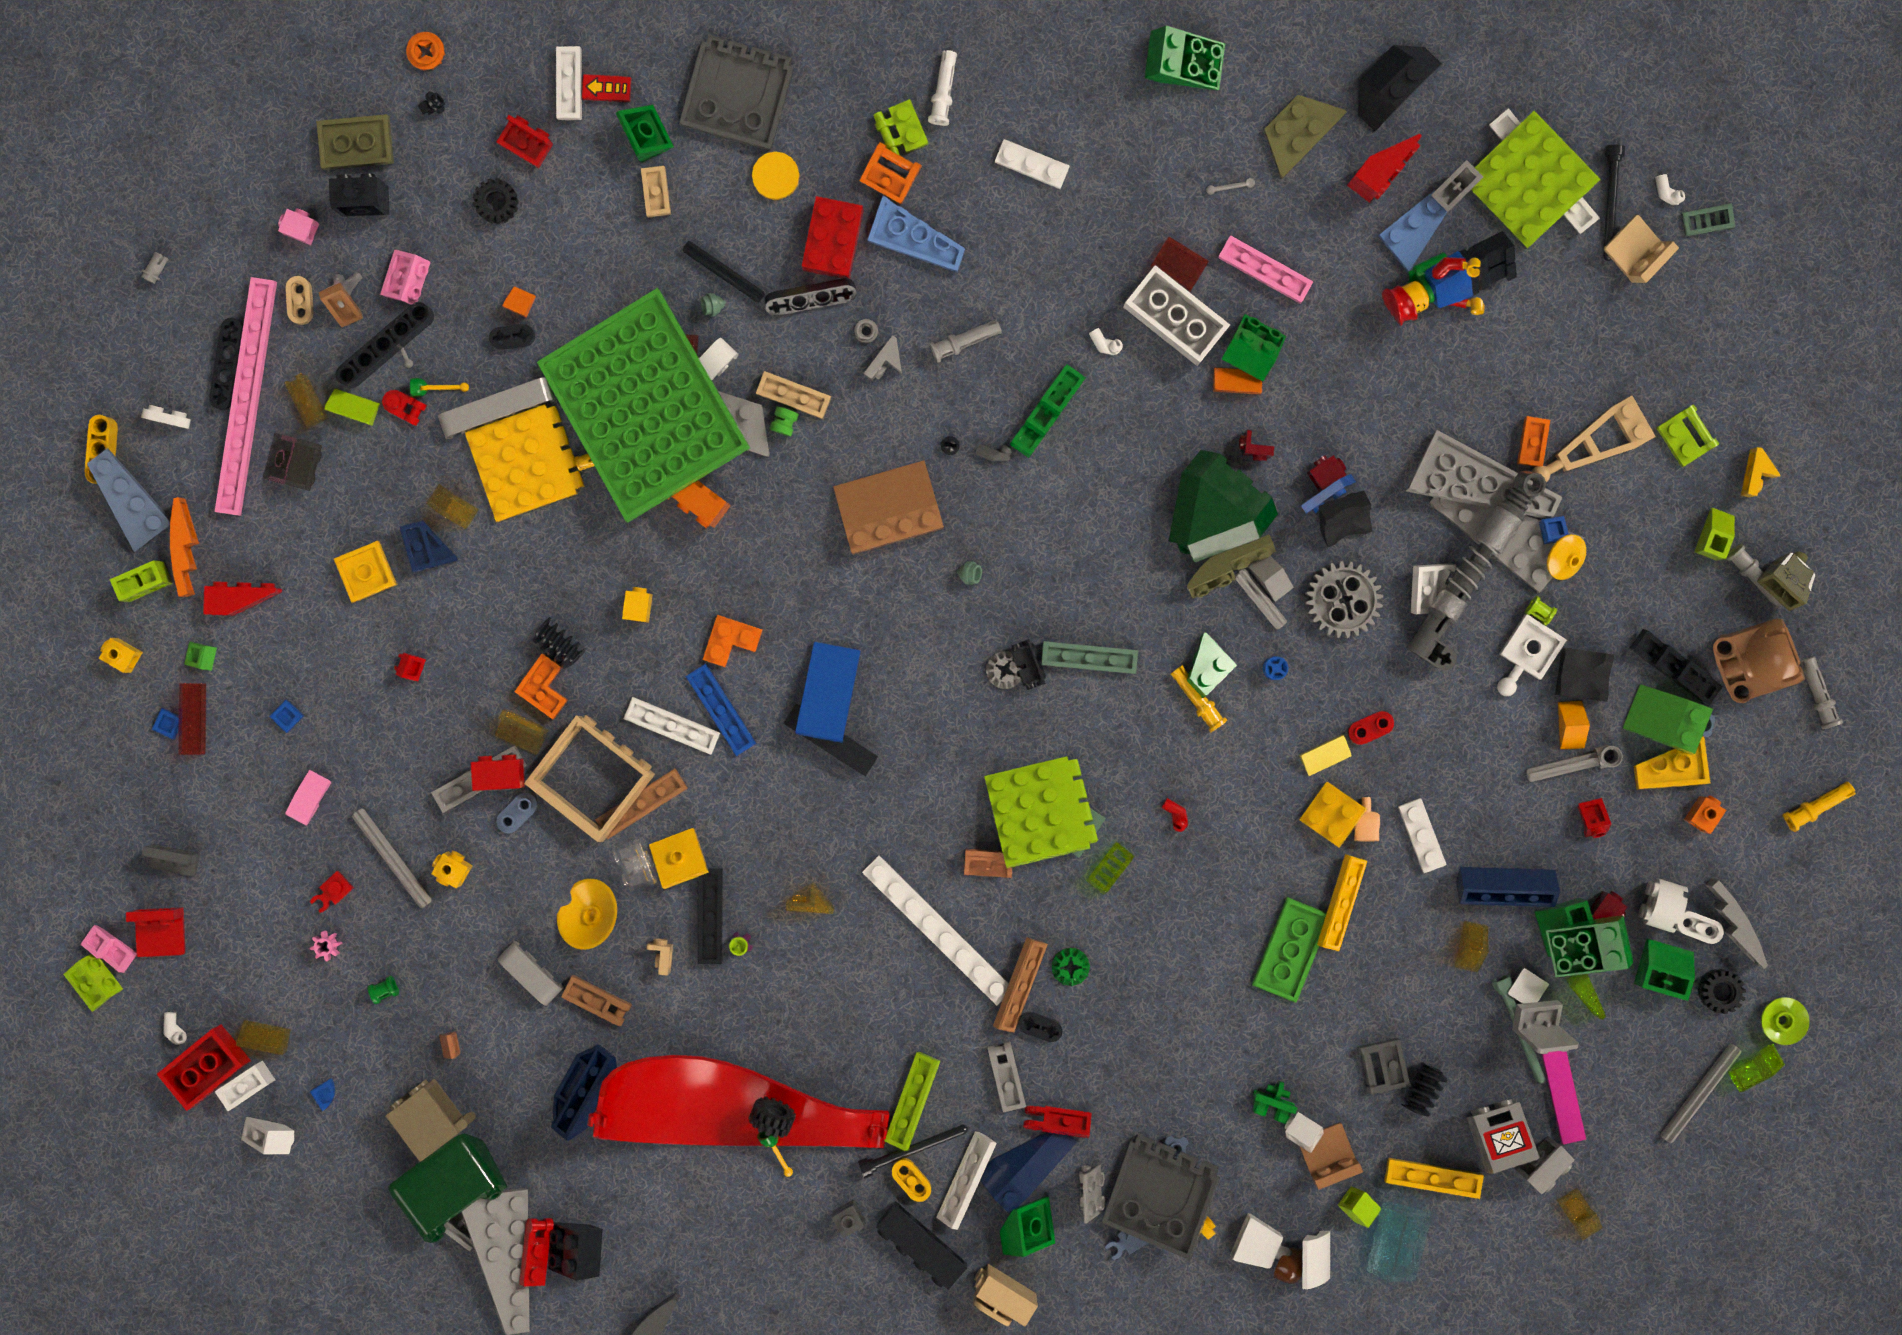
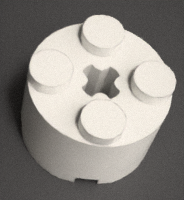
[1638,878,1688,933]

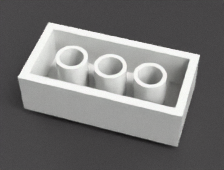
[1123,265,1230,366]

